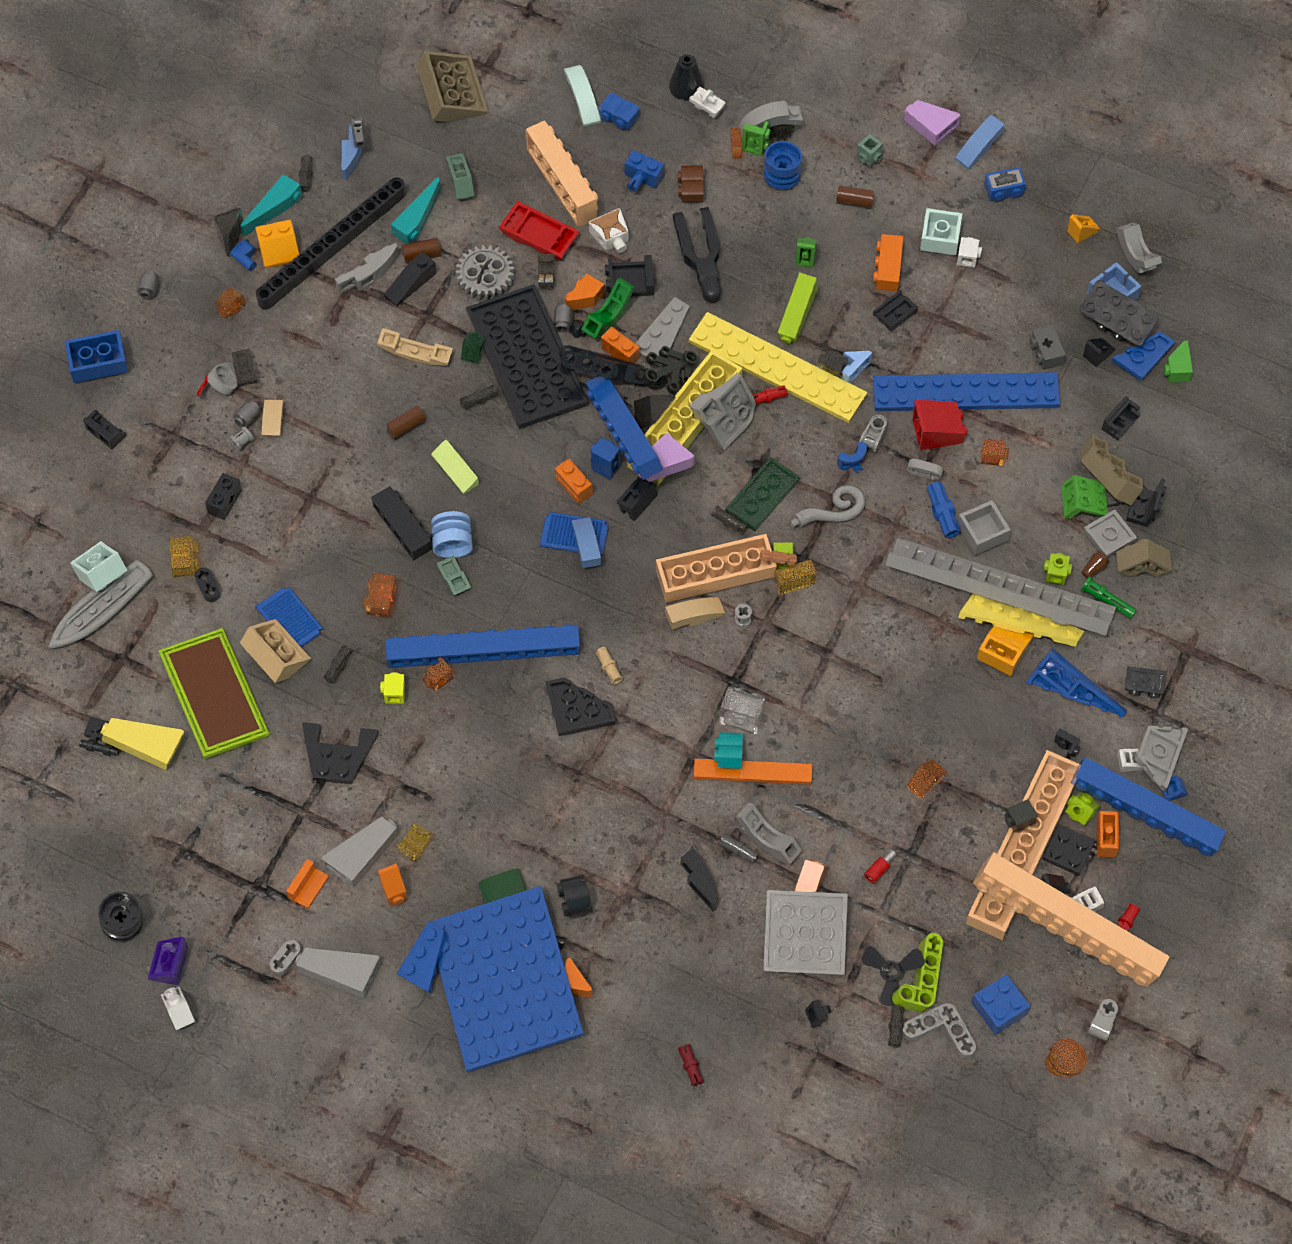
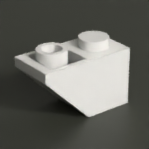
[161,987,195,1030]

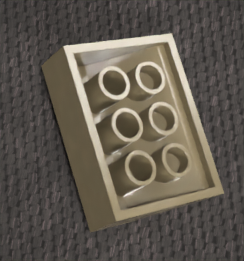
[416,51,488,122]

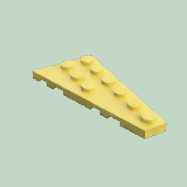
[958,593,1084,647]

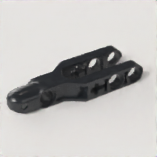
[673,207,721,302]
[559,345,667,387]

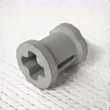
[229,426,254,451]
[735,604,752,627]

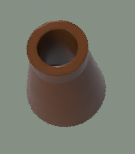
[1081,552,1109,579]

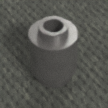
[137,271,159,299]
[553,304,573,333]
[233,400,261,428]

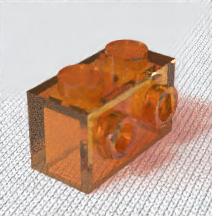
[363,573,397,618]

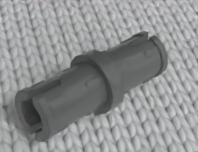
[719,833,759,864]

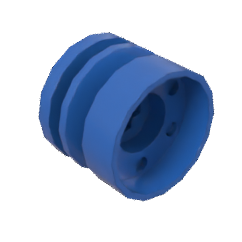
[764,141,802,190]

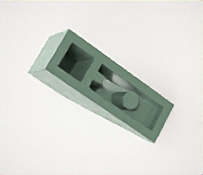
[446,153,474,199]

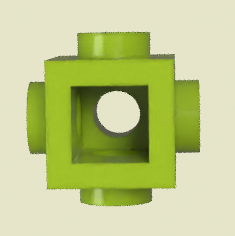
[1044,553,1072,585]
[1065,792,1101,826]

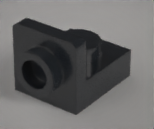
[1054,728,1081,760]

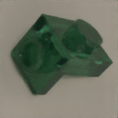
[461,332,486,364]

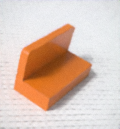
[286,859,329,909]

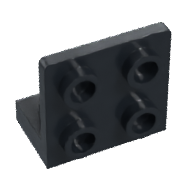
[1126,478,1167,527]

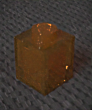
[981,439,1009,466]

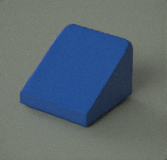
[1163,775,1188,801]

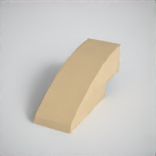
[665,597,726,630]

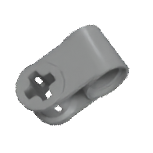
[859,415,887,453]
[1088,999,1118,1041]

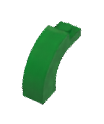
[581,278,635,339]

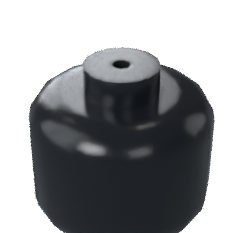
[569,319,587,338]

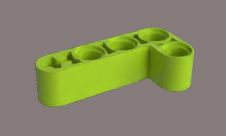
[892,933,943,1012]

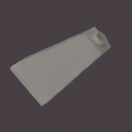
[321,816,398,888]
[295,948,381,999]

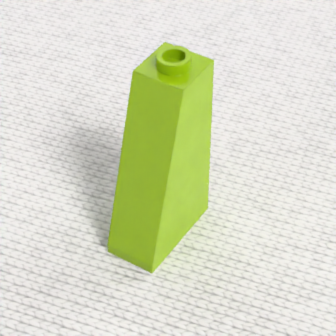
[778,272,818,344]

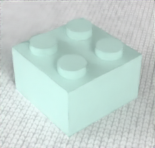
[920,208,962,255]
[70,542,127,592]

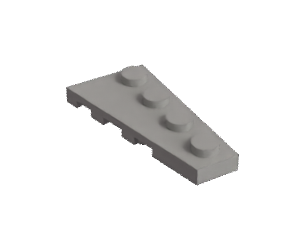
[636,297,690,369]

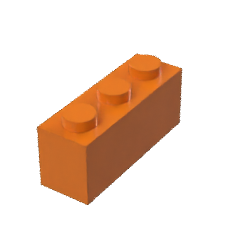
[873,234,903,292]

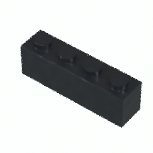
[371,486,432,561]

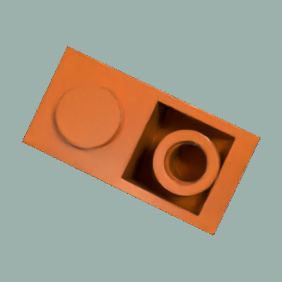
[565,273,605,310]

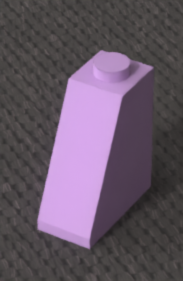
[904,100,961,146]
[638,433,694,482]

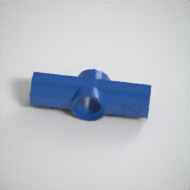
[926,482,960,539]

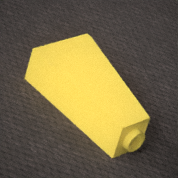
[101,718,184,770]

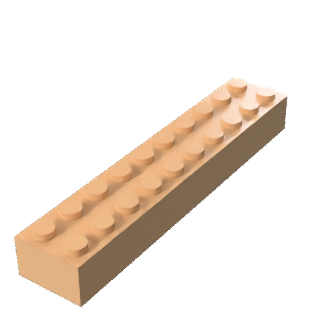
[966,750,1079,941]
[972,852,1170,987]

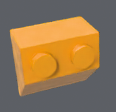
[255,219,299,268]

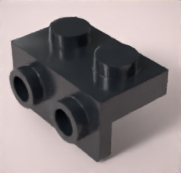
[1124,666,1166,697]

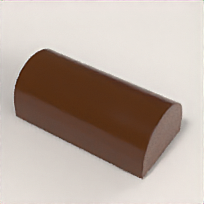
[836,186,874,208]
[401,237,441,264]
[387,406,426,439]

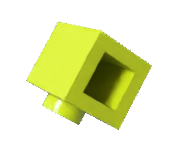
[380,672,405,704]

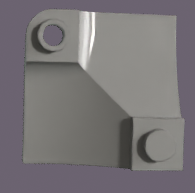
[689,373,756,450]

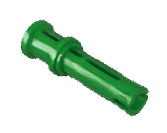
[1081,577,1137,620]

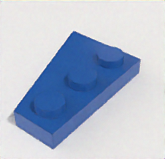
[1112,332,1175,381]
[396,922,447,994]

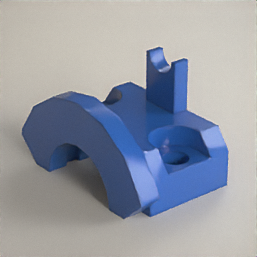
[837,442,867,474]

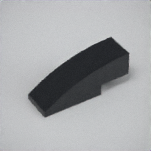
[681,848,716,912]

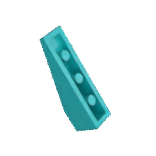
[240,175,302,236]
[391,177,441,244]

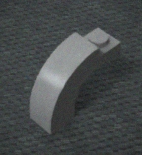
[738,101,803,138]
[1116,223,1162,273]
[736,803,802,864]

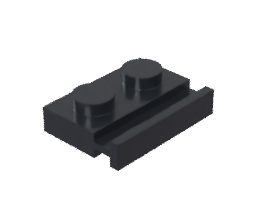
[873,290,918,331]

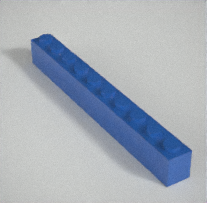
[386,624,580,668]

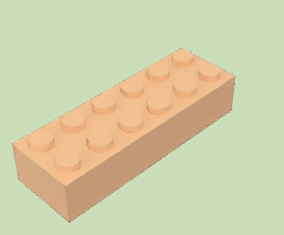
[526,120,598,228]
[656,534,777,603]

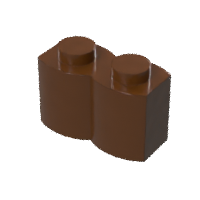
[678,165,703,202]

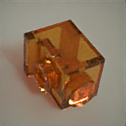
[215,286,245,318]
[422,657,454,692]

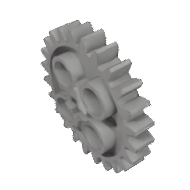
[455,245,515,299]

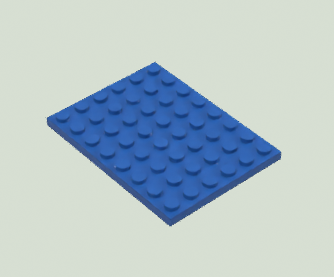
[427,886,584,1073]

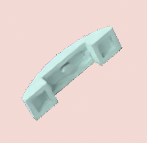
[564,65,601,126]

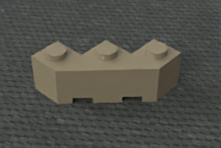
[1080,435,1143,505]

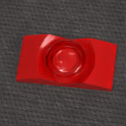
[499,201,579,260]

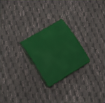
[478,868,526,903]

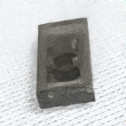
[231,349,257,386]

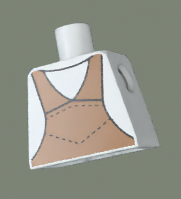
[589,208,629,253]

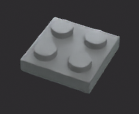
[1083,510,1137,558]

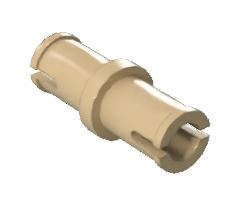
[595,647,623,685]

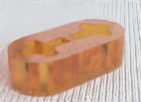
[730,127,742,158]

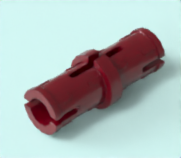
[678,1044,704,1087]

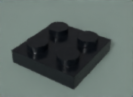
[1043,824,1095,876]

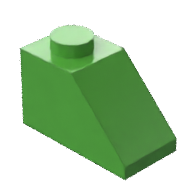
[795,238,817,268]
[1164,340,1193,383]

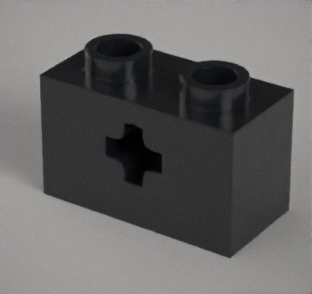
[205,473,242,520]

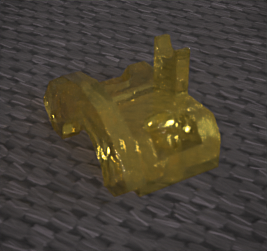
[396,823,433,862]

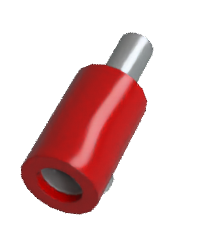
[864,850,896,884]

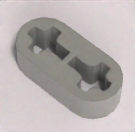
[907,459,943,481]
[270,940,301,976]

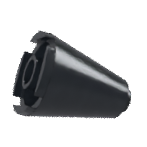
[669,54,704,101]

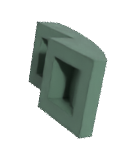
[436,555,471,596]

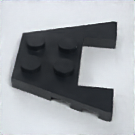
[302,722,378,784]

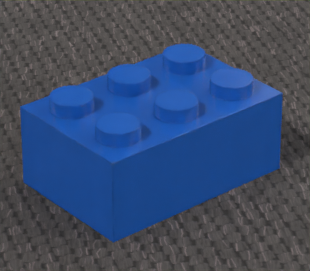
[65,330,128,383]

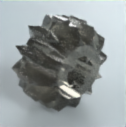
[769,124,795,142]

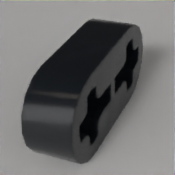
[195,568,220,602]

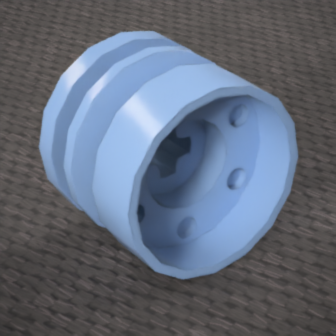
[431,511,473,558]

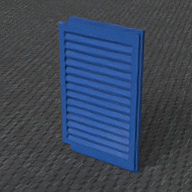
[539,512,609,556]
[255,587,323,647]

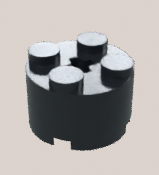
[556,874,593,919]

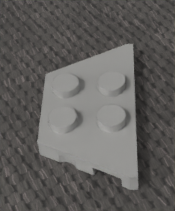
[1134,726,1188,791]

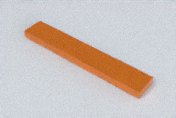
[694,759,812,785]

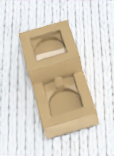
[262,400,284,436]

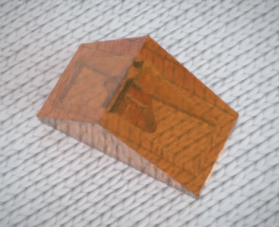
[906,759,947,799]

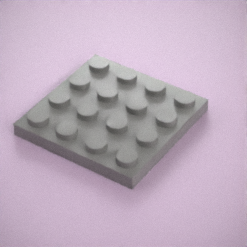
[764,890,848,975]

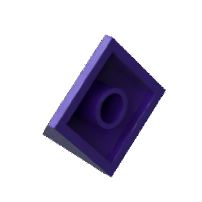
[147,937,188,985]

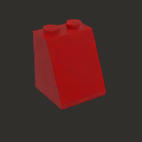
[912,399,967,451]

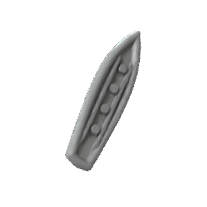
[49,560,153,649]

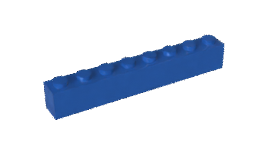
[586,376,663,480]
[1071,757,1226,856]

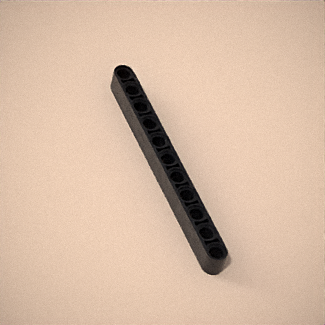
[256,177,406,310]

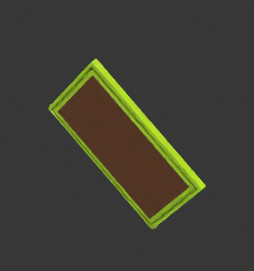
[158,628,270,759]

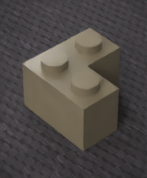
[1116,539,1172,578]

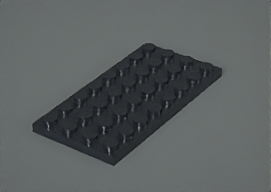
[466,284,588,428]

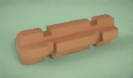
[760,550,797,565]

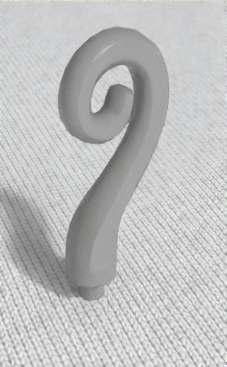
[789,485,865,528]

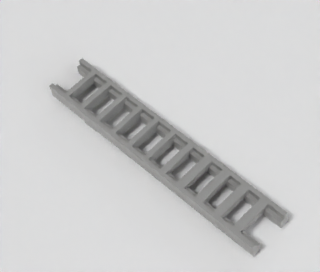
[886,538,1116,636]

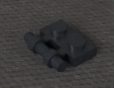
[79,717,119,756]

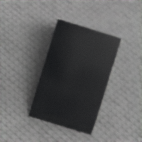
[1083,338,1116,367]

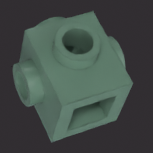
[857,134,883,167]

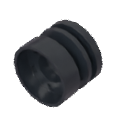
[98,892,143,942]

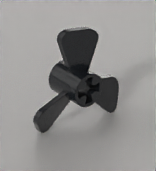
[862,946,925,1006]

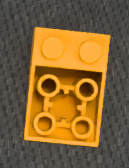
[977,626,1034,676]

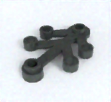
[643,346,698,394]

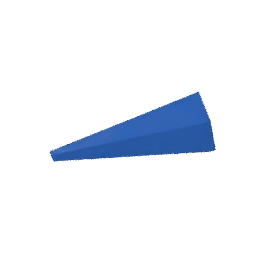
[1026,648,1127,717]

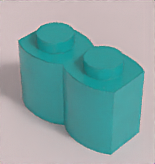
[714,732,743,769]

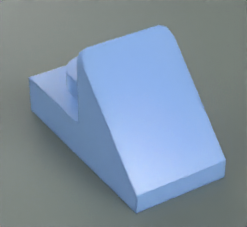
[842,351,872,383]

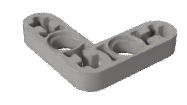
[902,1003,976,1059]

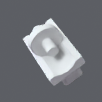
[689,87,726,118]

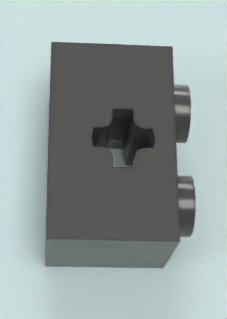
[1029,325,1066,370]

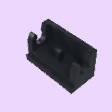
[1101,396,1140,441]
[83,410,126,450]
[617,477,657,521]

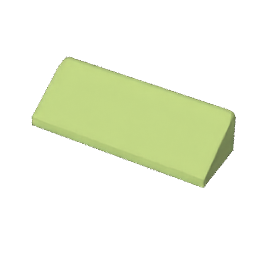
[431,440,479,495]

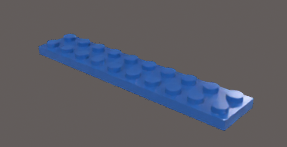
[873,372,1060,411]

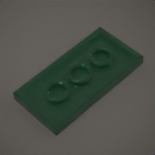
[725,457,800,532]

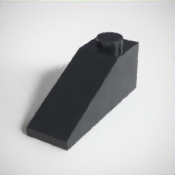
[384,251,436,307]

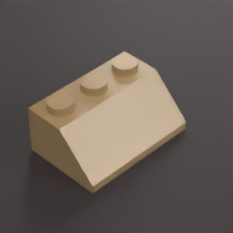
[240,619,311,683]

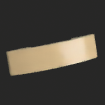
[377,328,453,366]

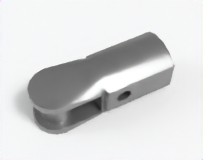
[351,117,366,148]

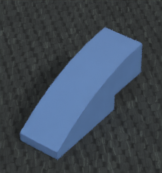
[955,115,1005,169]
[341,125,363,180]
[572,517,601,568]

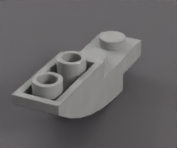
[335,243,398,294]

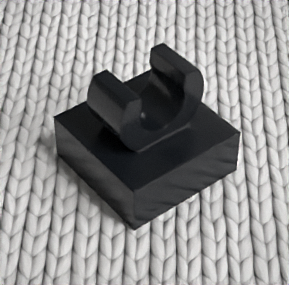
[805,1000,831,1028]

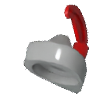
[196,362,237,396]

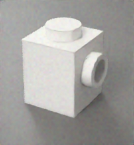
[957,237,982,268]

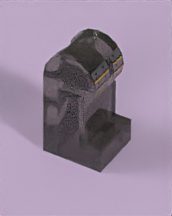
[538,254,555,289]

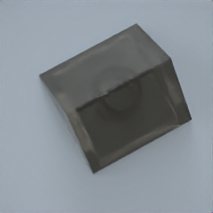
[213,207,243,257]
[633,395,676,429]

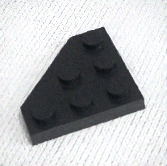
[546,677,615,736]

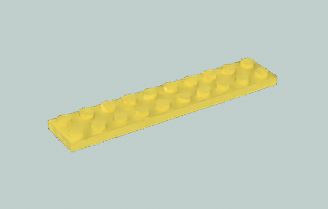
[689,312,867,423]

